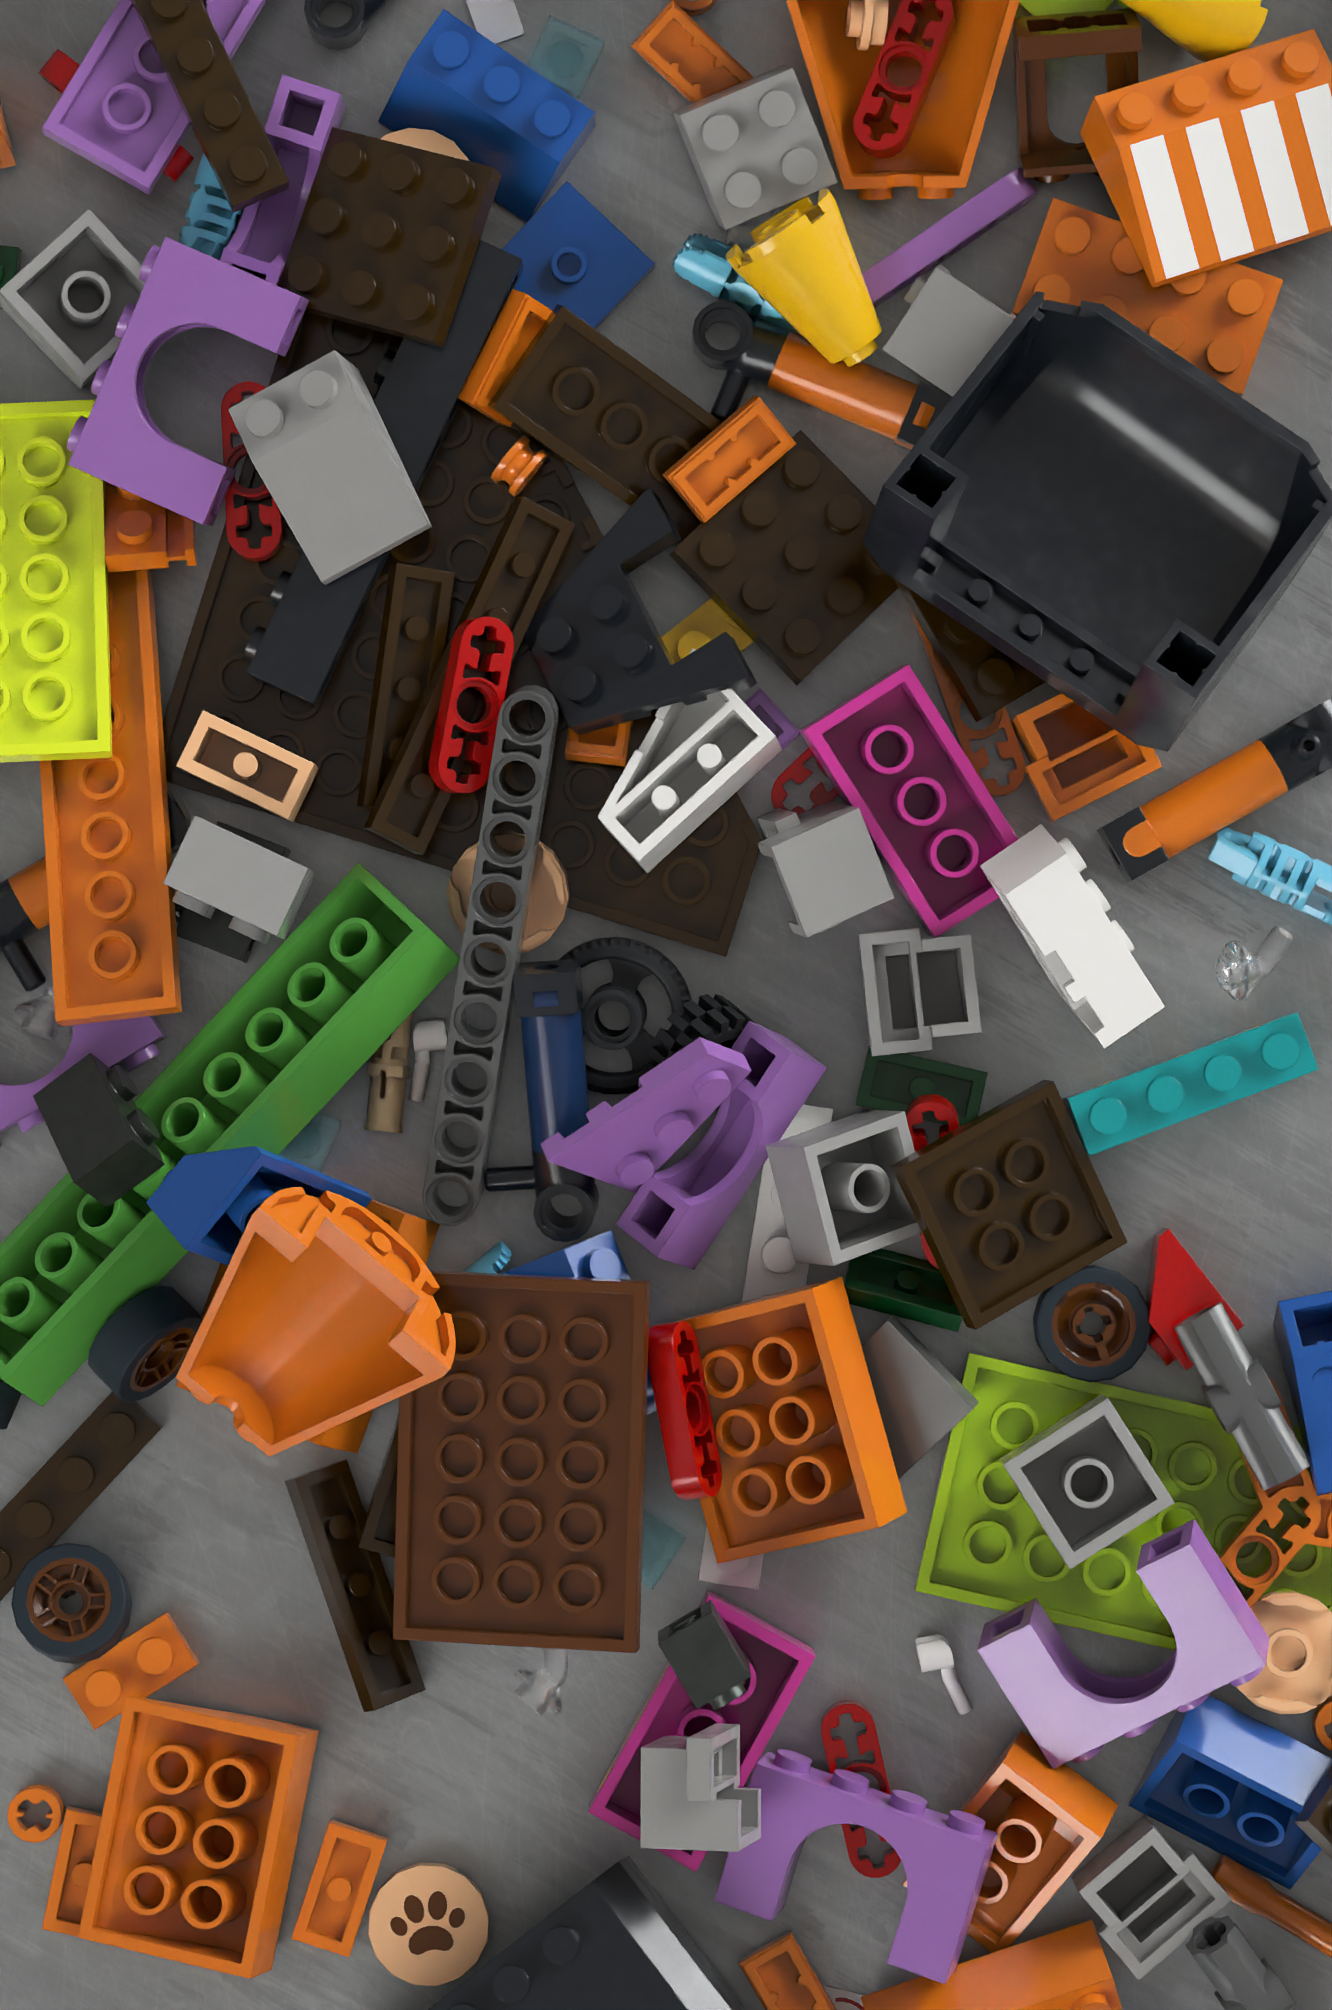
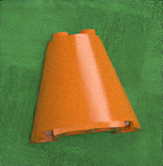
[786,0,1020,200]
[176,1187,456,1457]

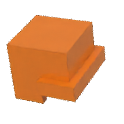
[1011,693,1163,823]

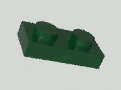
[855,1046,988,1126]
[844,1248,963,1332]

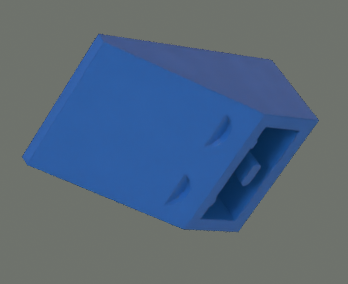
[1273,1291,1332,1496]

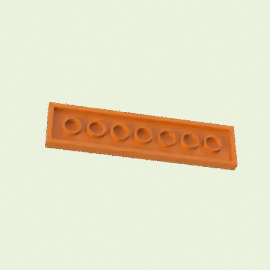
[39,569,182,1026]

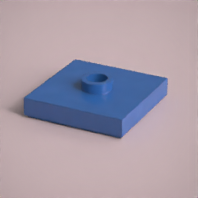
[502,181,655,329]

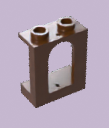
[1013,8,1142,183]

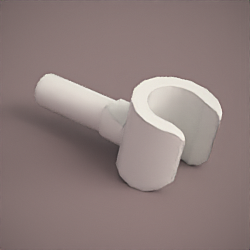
[409,1016,448,1102]
[915,1634,973,1715]

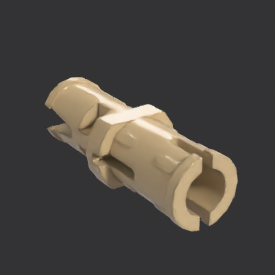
[364,1012,414,1133]

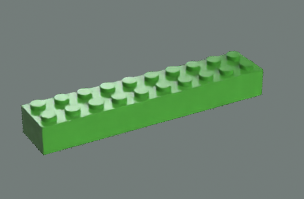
[0,862,460,1407]

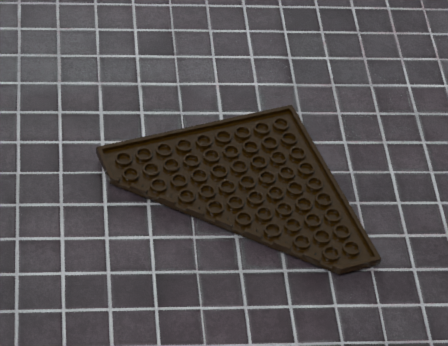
[163,312,763,957]

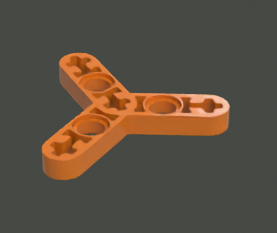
[1218,1375,1332,1608]

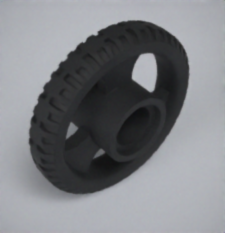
[559,937,692,1095]

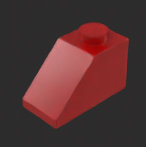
[1146,1227,1244,1370]

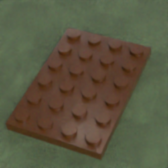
[393,1270,650,1653]

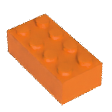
[1012,198,1283,397]

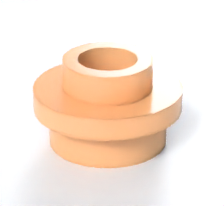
[846,0,888,51]

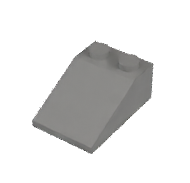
[228,350,432,585]

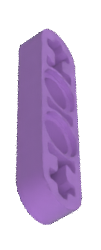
[862,167,1038,309]

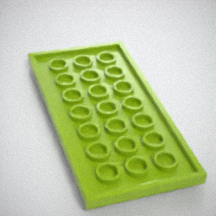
[914,1352,1332,1650]

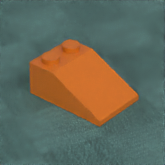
[903,1730,1119,1953]

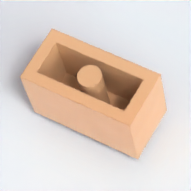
[176,710,319,823]

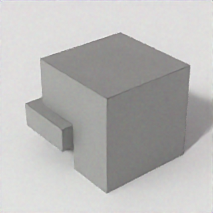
[882,265,1017,397]
[757,801,894,938]
[858,928,982,1056]
[640,1723,761,1852]
[1071,1814,1233,1980]

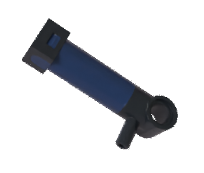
[484,959,599,1242]

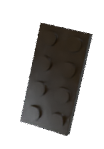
[488,304,722,544]

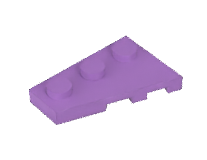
[540,1037,751,1193]

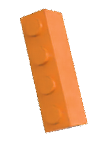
[860,1920,1122,2010]

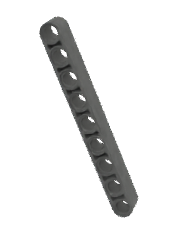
[422,685,559,1226]

